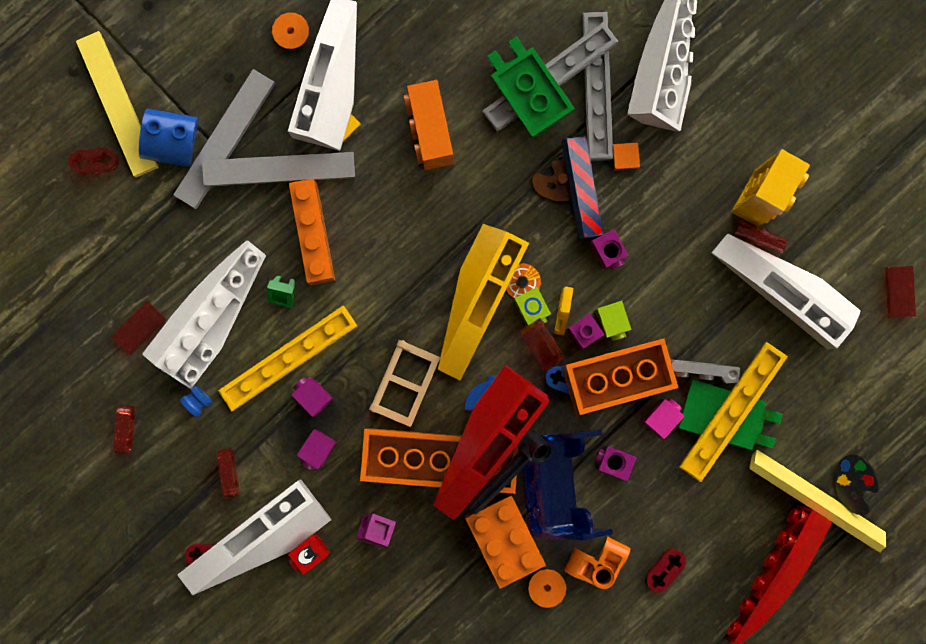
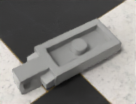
[670,359,740,383]

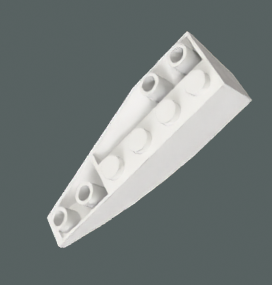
[142,241,266,389]
[178,479,332,595]

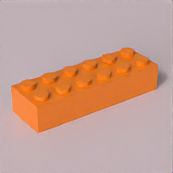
[360,428,519,494]

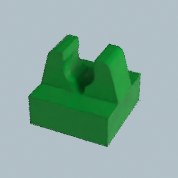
[267,276,295,308]

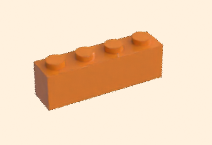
[289,178,335,285]

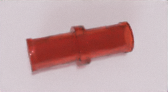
[735,220,788,254]

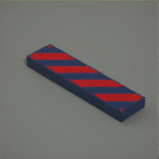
[561,137,604,239]

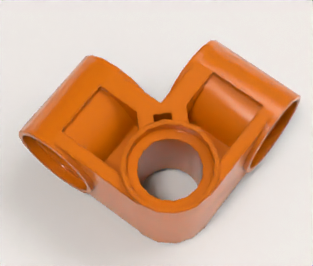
[564,536,631,589]

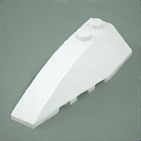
[628,0,697,131]

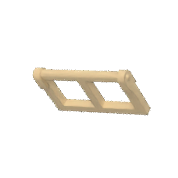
[369,340,440,427]

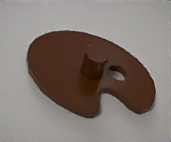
[532,160,572,202]

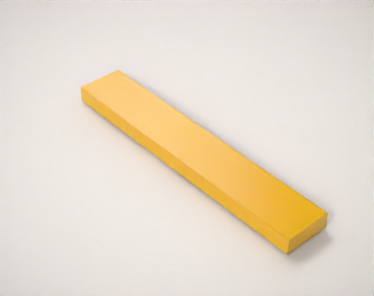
[218,305,358,412]
[679,342,788,482]

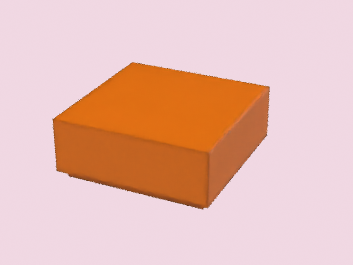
[613,143,640,171]

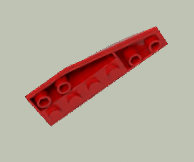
[433,365,550,520]
[727,505,832,644]

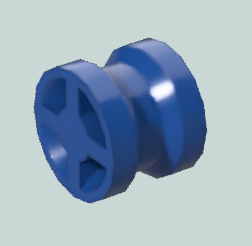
[180,385,213,417]

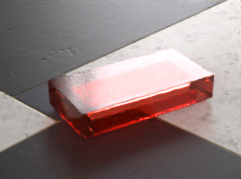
[885,266,916,318]
[111,301,166,355]
[519,318,565,372]

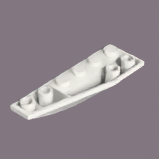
[288,0,357,151]
[711,234,860,350]

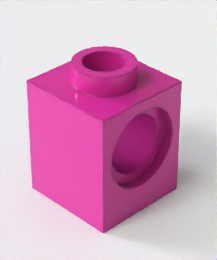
[641,399,684,439]

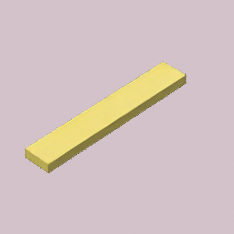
[76,31,159,177]
[750,450,886,552]

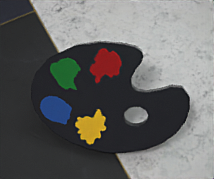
[835,454,880,515]

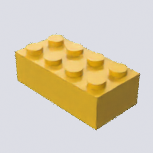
[731,149,810,227]

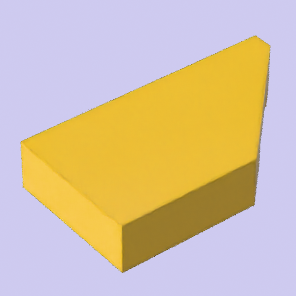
[554,287,574,336]

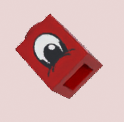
[288,532,331,575]

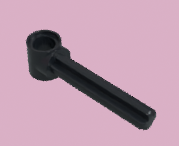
[467,430,552,515]

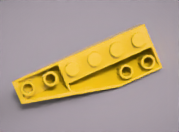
[438,224,529,381]

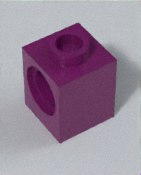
[590,229,629,271]
[566,314,604,350]
[292,377,334,417]
[297,429,338,470]
[594,445,637,481]
[356,513,396,548]

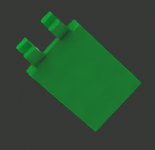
[487,36,575,139]
[677,380,783,450]

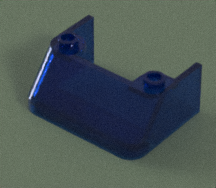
[520,430,613,541]

